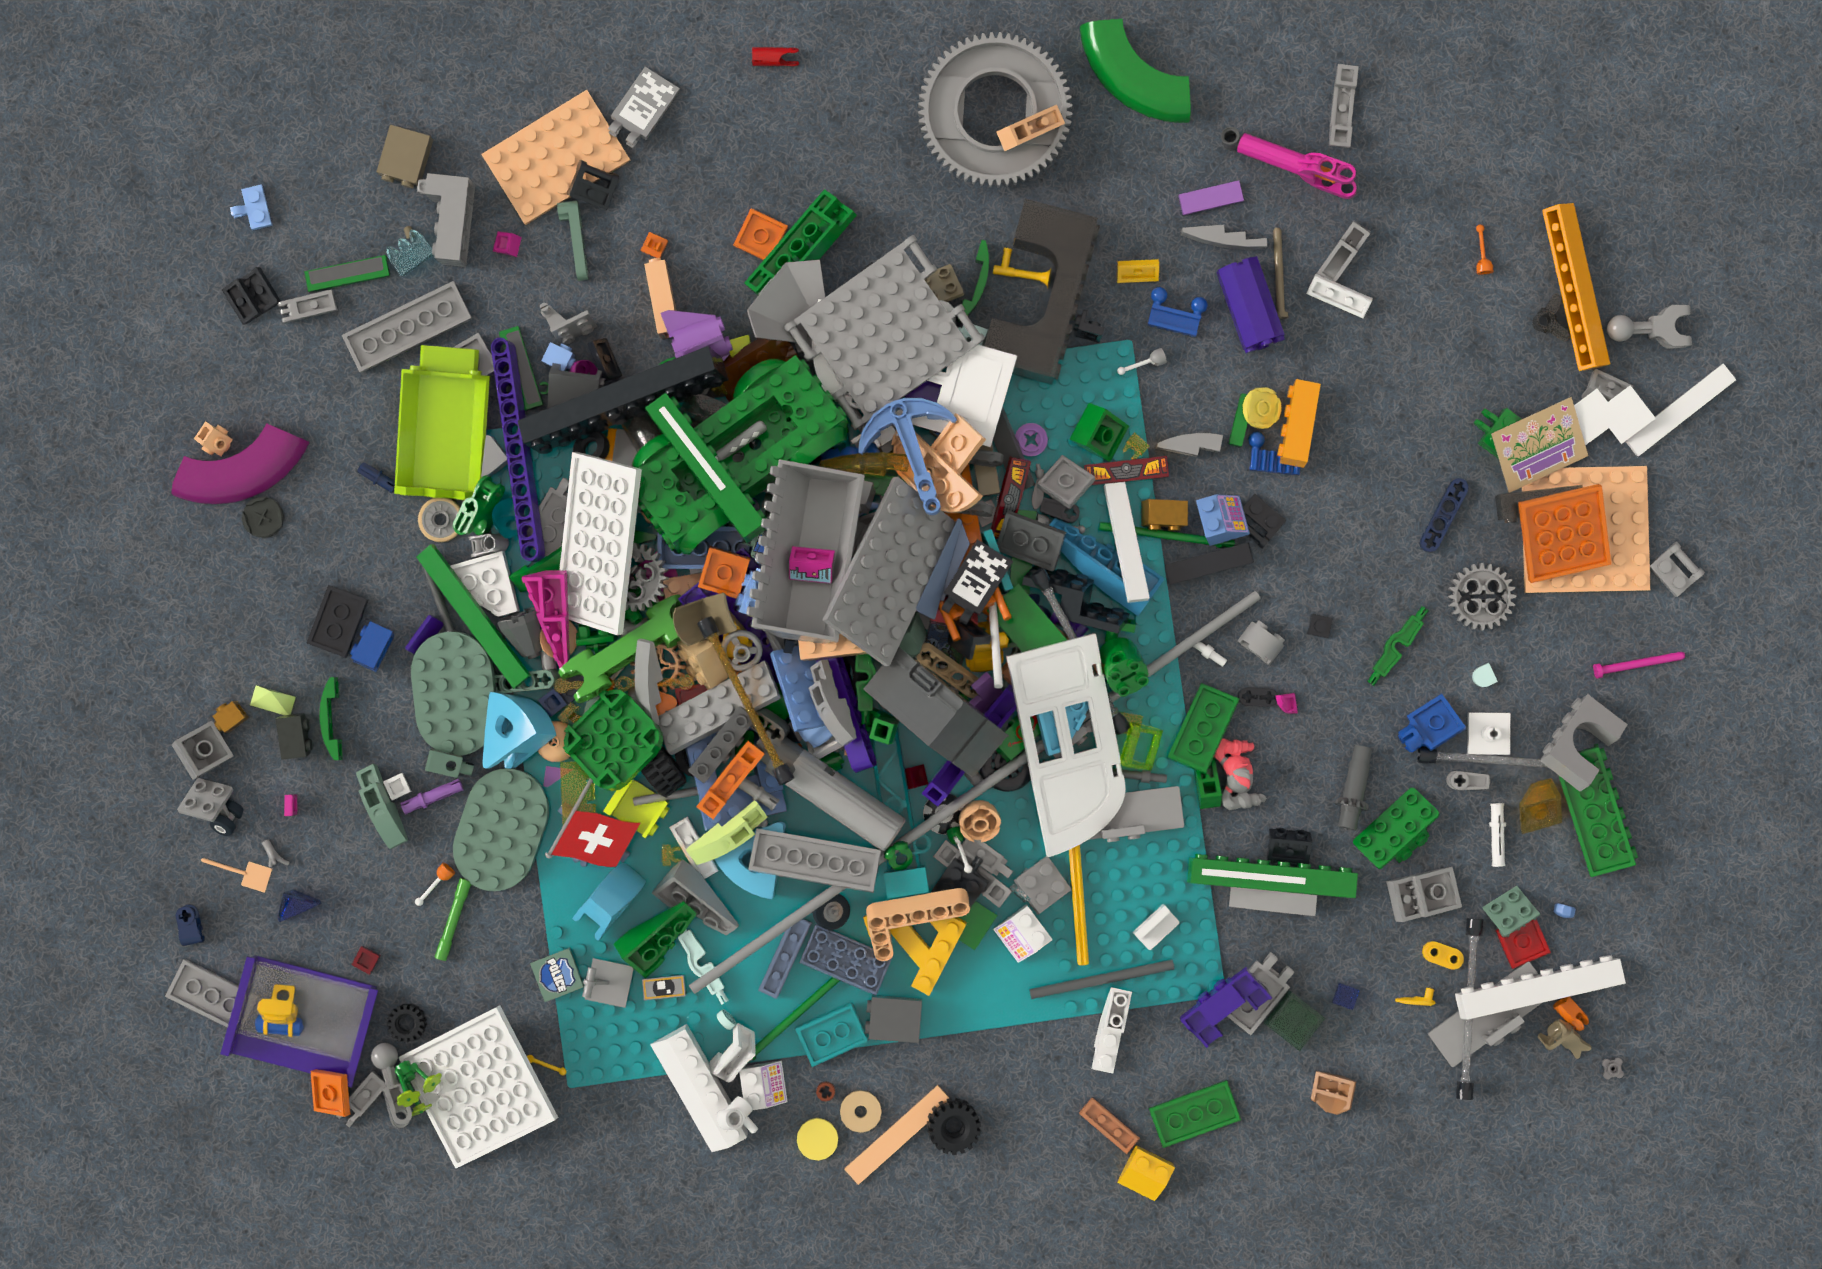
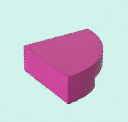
[1275,693,1298,714]

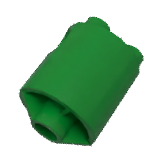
[1099,637,1149,697]

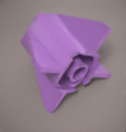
[660,310,733,361]

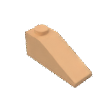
[997,104,1065,151]

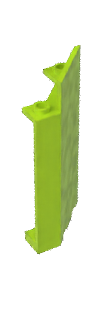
[394,345,490,500]

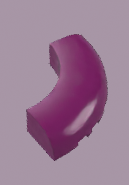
[172,423,310,504]

